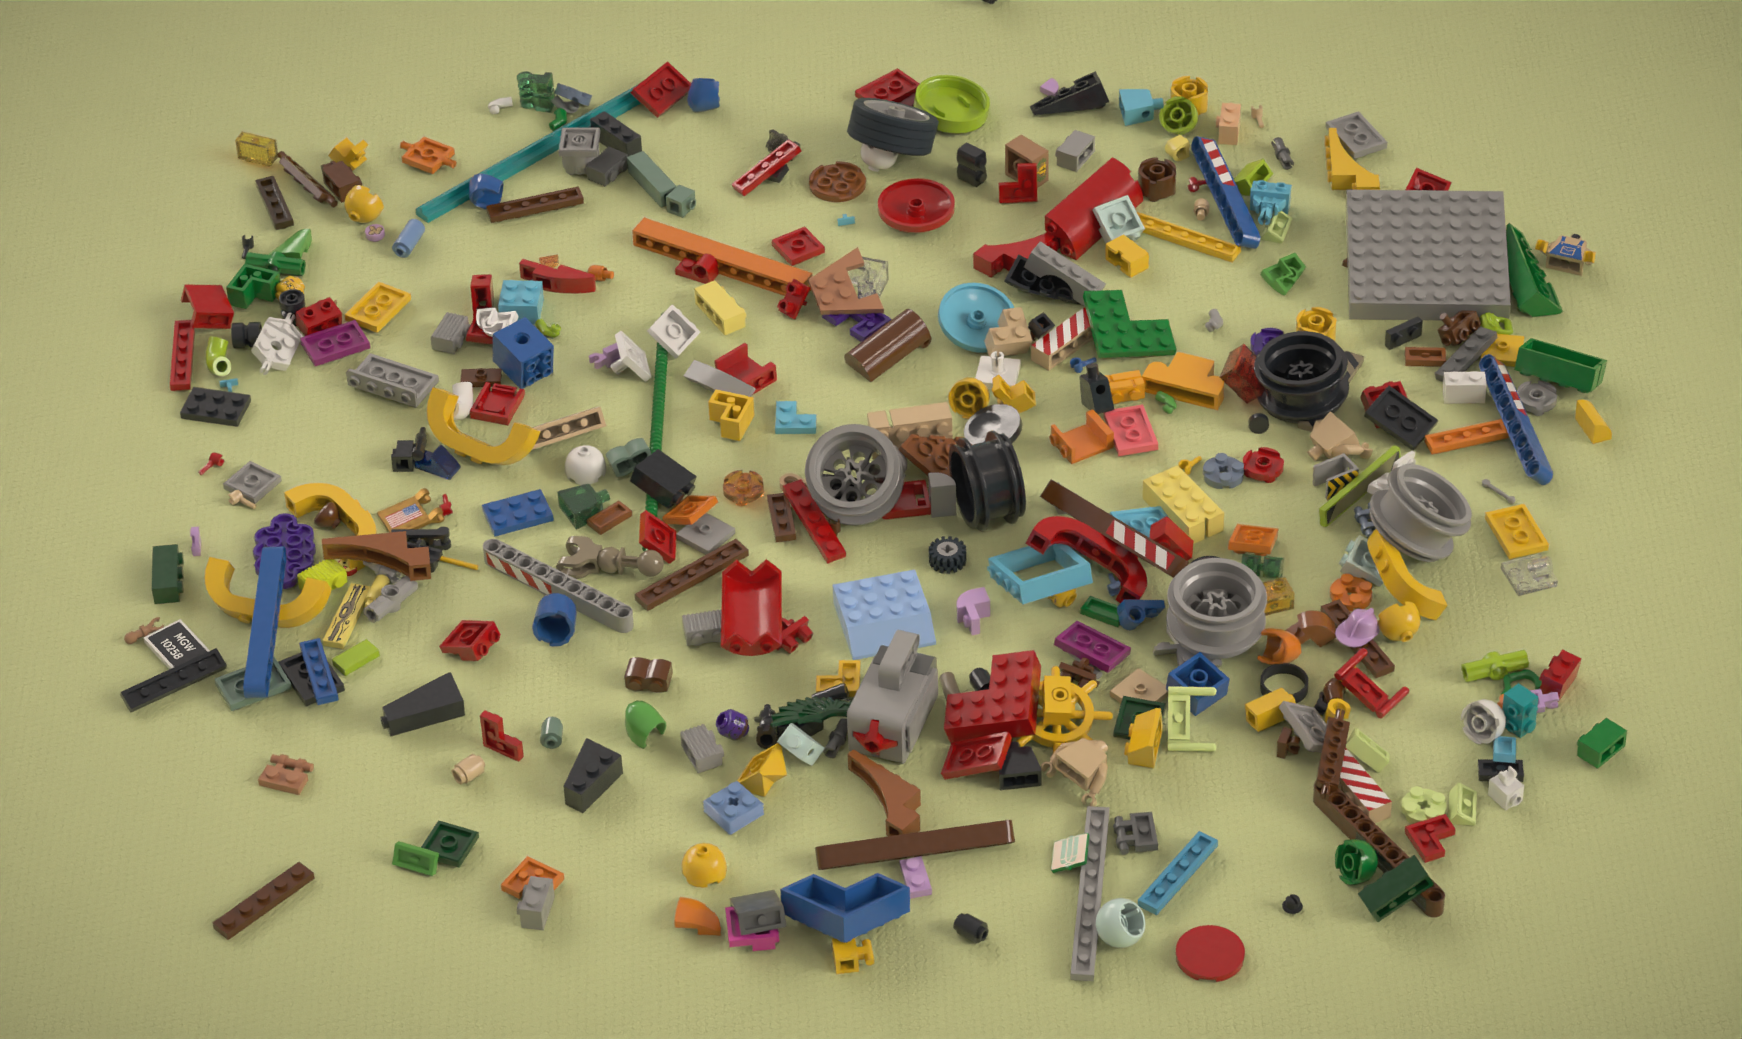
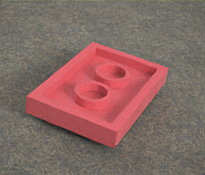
[1104,404,1158,456]

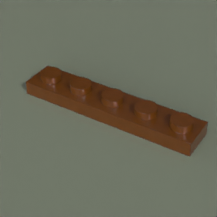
[486,186,584,223]
[1320,599,1395,678]
[213,862,315,940]

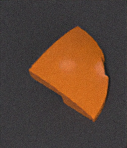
[674,897,721,936]

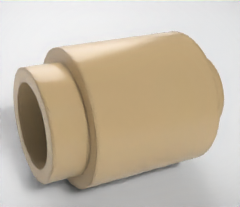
[451,754,485,784]

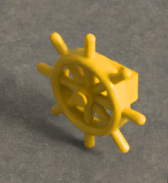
[1016,666,1113,753]

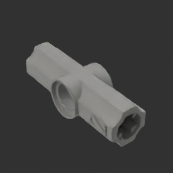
[364,576,418,623]

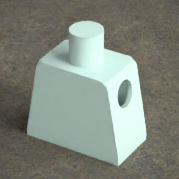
[777,723,825,766]

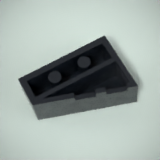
[563,738,623,813]

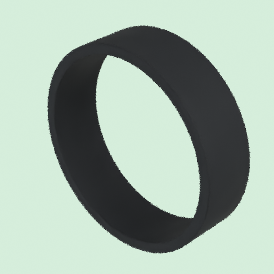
[1260,663,1308,704]

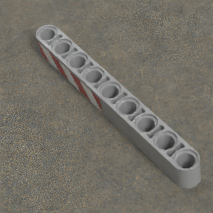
[483,539,634,633]

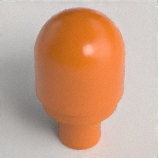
[587,265,614,281]

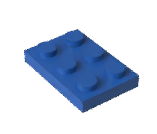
[482,489,554,537]

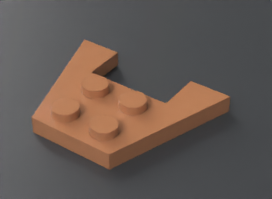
[808,247,884,315]

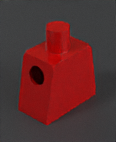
[470,274,494,318]

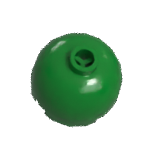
[1335,839,1378,885]

